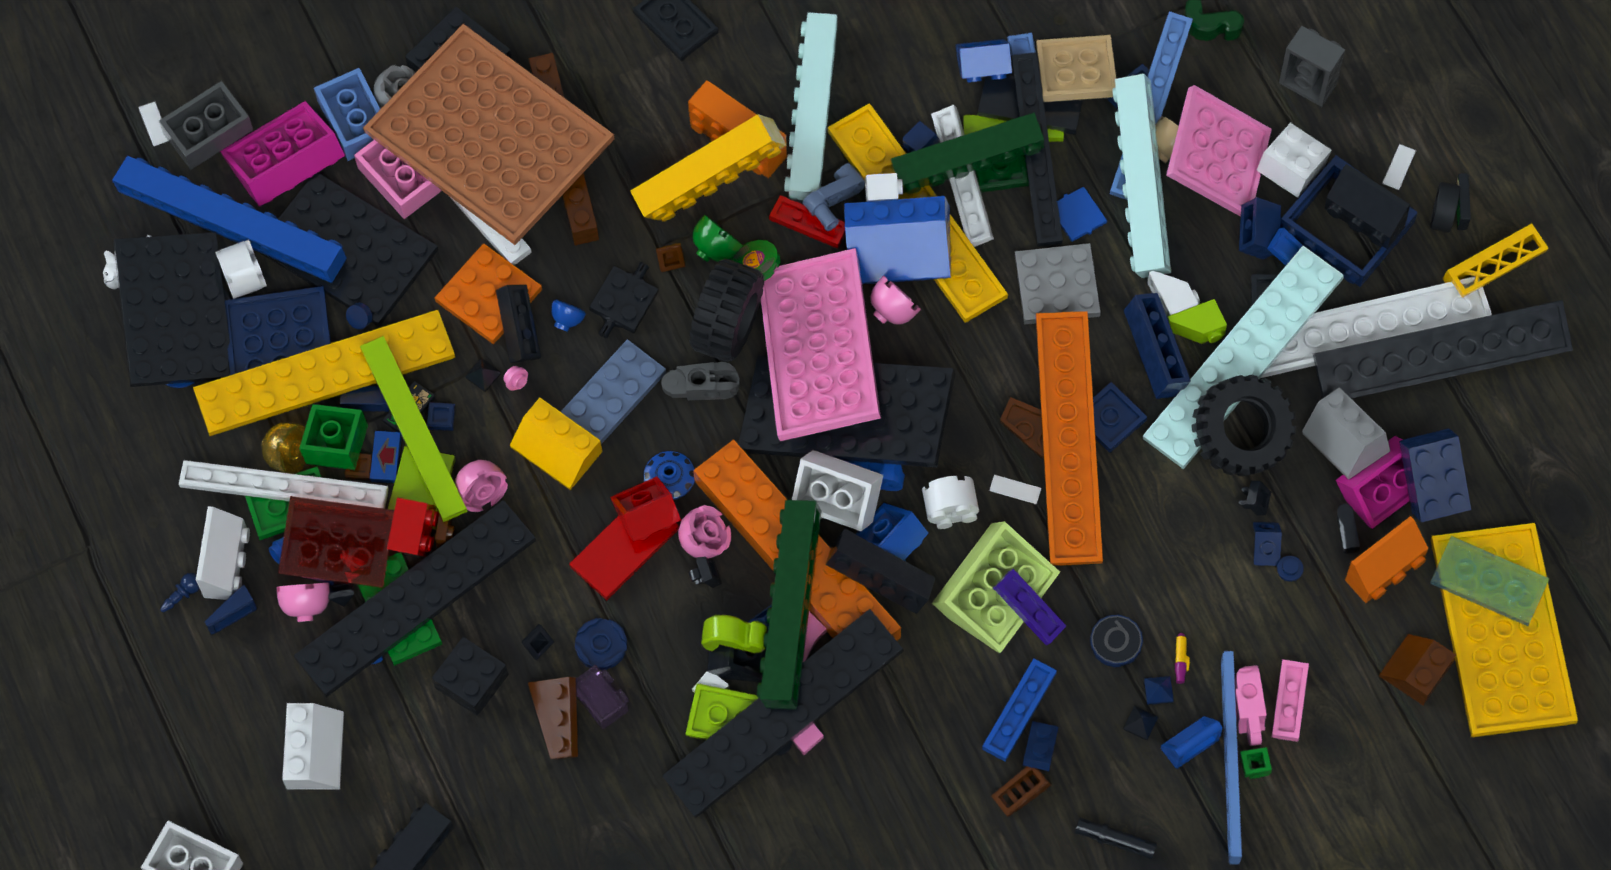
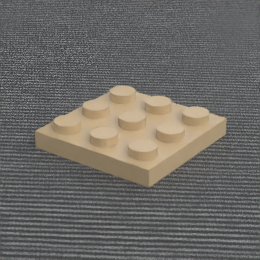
[1036,35,1116,102]

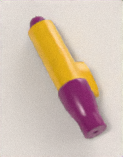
[1175,633,1189,684]

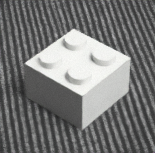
[1257,123,1332,198]

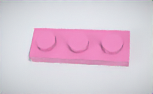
[1271,659,1309,742]

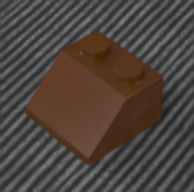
[1379,634,1456,706]

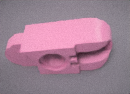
[1235,665,1267,746]

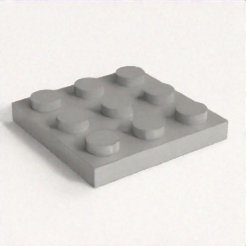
[1014,244,1101,325]

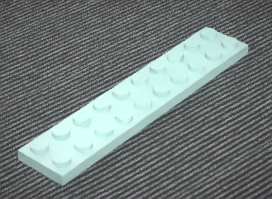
[1143,246,1344,469]

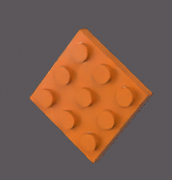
[435,243,542,345]

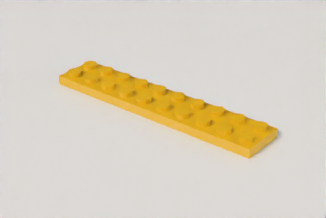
[828,103,1008,323]
[193,310,455,436]

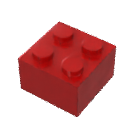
[387,498,439,557]

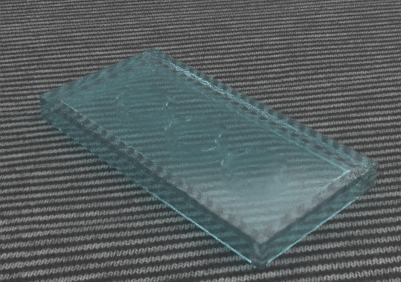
[1430,536,1549,626]

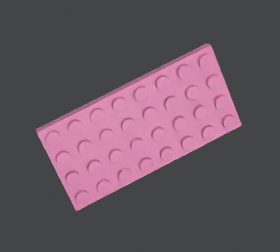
[761,248,881,441]

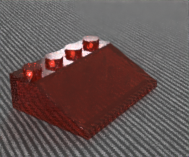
[278,496,394,588]

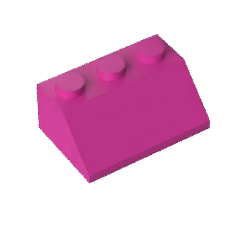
[1336,436,1410,529]

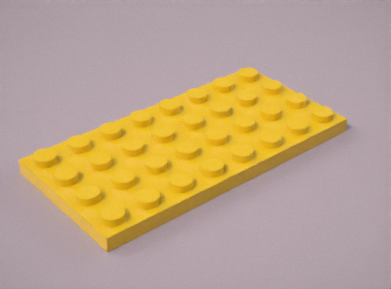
[1431,523,1578,737]

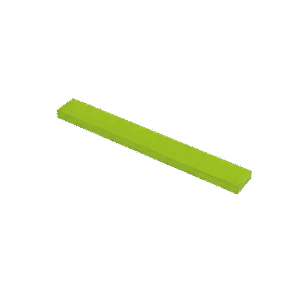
[360,336,467,522]

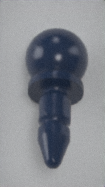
[160,573,200,612]

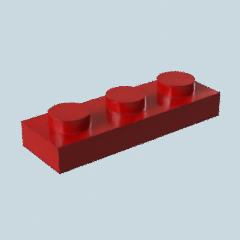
[769,195,845,249]

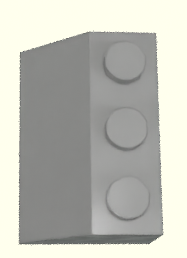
[1302,387,1390,480]

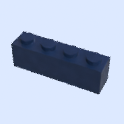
[1124,293,1191,399]

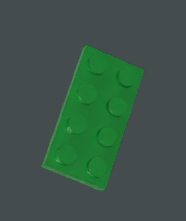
[353,552,442,666]

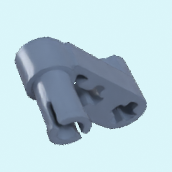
[803,163,865,231]

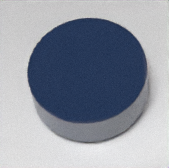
[346,302,372,329]

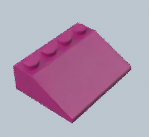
[220,101,345,207]

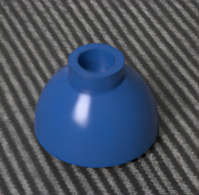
[551,299,586,332]

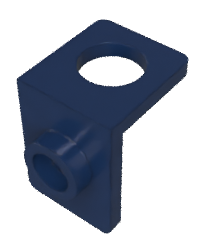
[1253,522,1282,566]

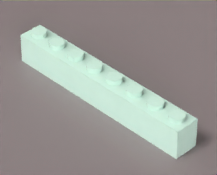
[784,13,837,202]
[1113,74,1171,278]

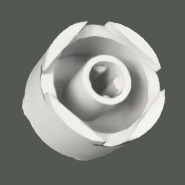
[215,240,267,299]
[922,476,979,529]

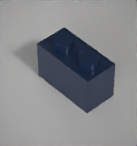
[1239,197,1281,259]

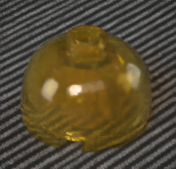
[261,422,306,474]

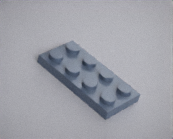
[561,339,666,444]

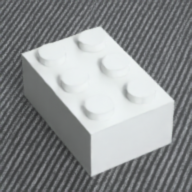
[792,450,884,531]
[141,821,243,870]

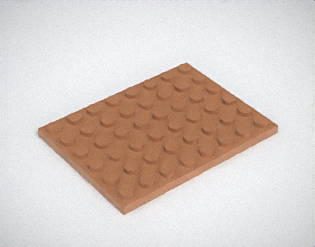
[363,24,615,245]

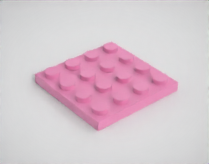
[1166,85,1272,217]

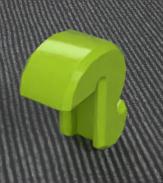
[701,615,768,653]

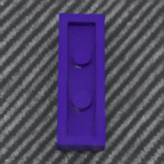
[993,569,1066,645]

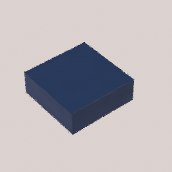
[427,402,456,431]

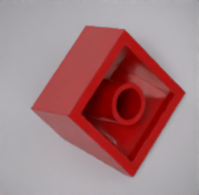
[610,476,681,541]

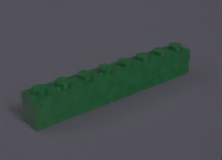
[757,500,822,709]

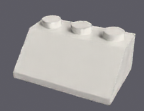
[196,506,250,600]
[282,703,344,789]

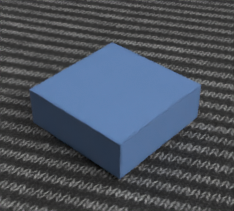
[1007,33,1036,62]

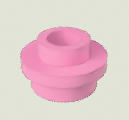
[504,366,528,391]

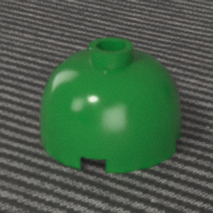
[692,214,743,262]

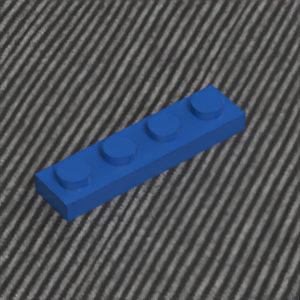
[982,659,1057,762]

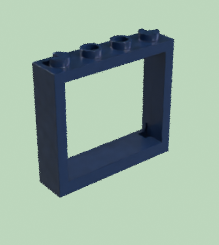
[1280,155,1418,287]

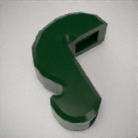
[1184,0,1244,41]

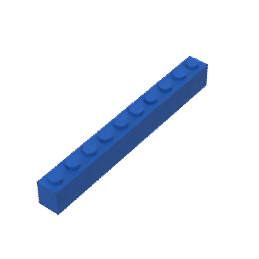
[112,156,347,283]

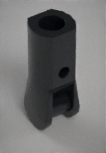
[1337,504,1360,553]

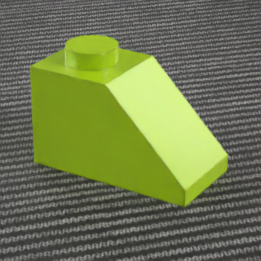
[1167,299,1227,344]

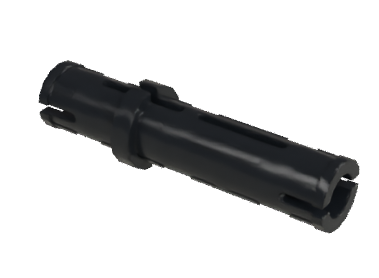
[1075,817,1157,859]

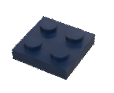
[1093,382,1147,453]

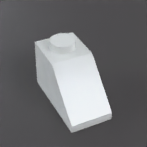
[865,173,903,202]
[1147,271,1200,317]

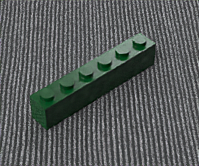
[891,113,1044,194]

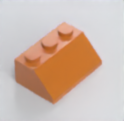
[1345,516,1428,603]

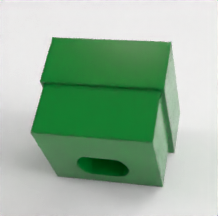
[1240,747,1272,779]

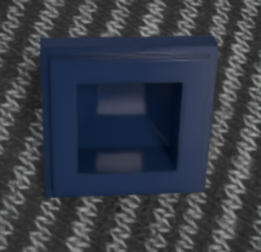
[1144,676,1174,705]

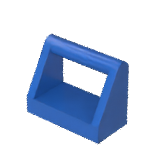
[1161,716,1222,769]

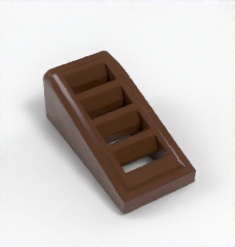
[991,767,1052,817]

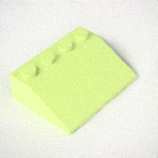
[932,521,1060,653]

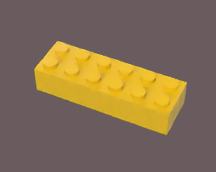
[630,114,786,222]

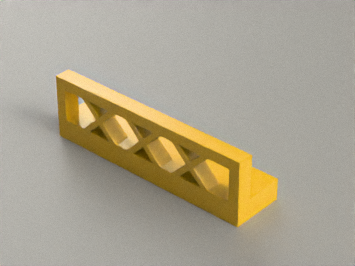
[1443,224,1549,298]

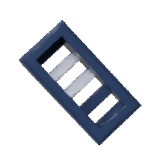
[205,585,257,635]

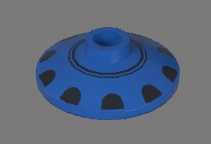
[644,451,695,500]

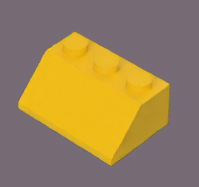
[510,398,602,490]

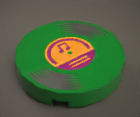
[731,240,780,281]

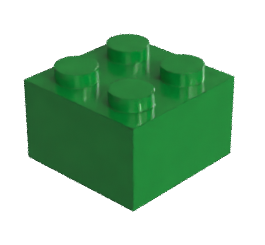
[299,404,368,470]

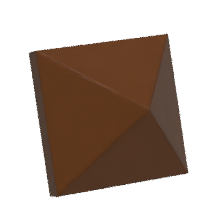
[656,243,685,272]

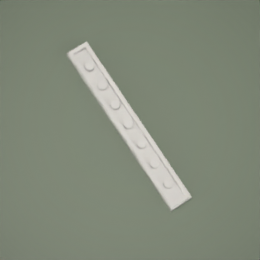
[179,460,389,513]

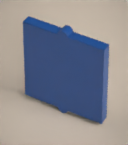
[1057,187,1107,242]

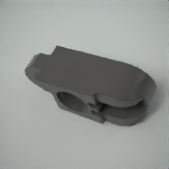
[661,362,740,401]

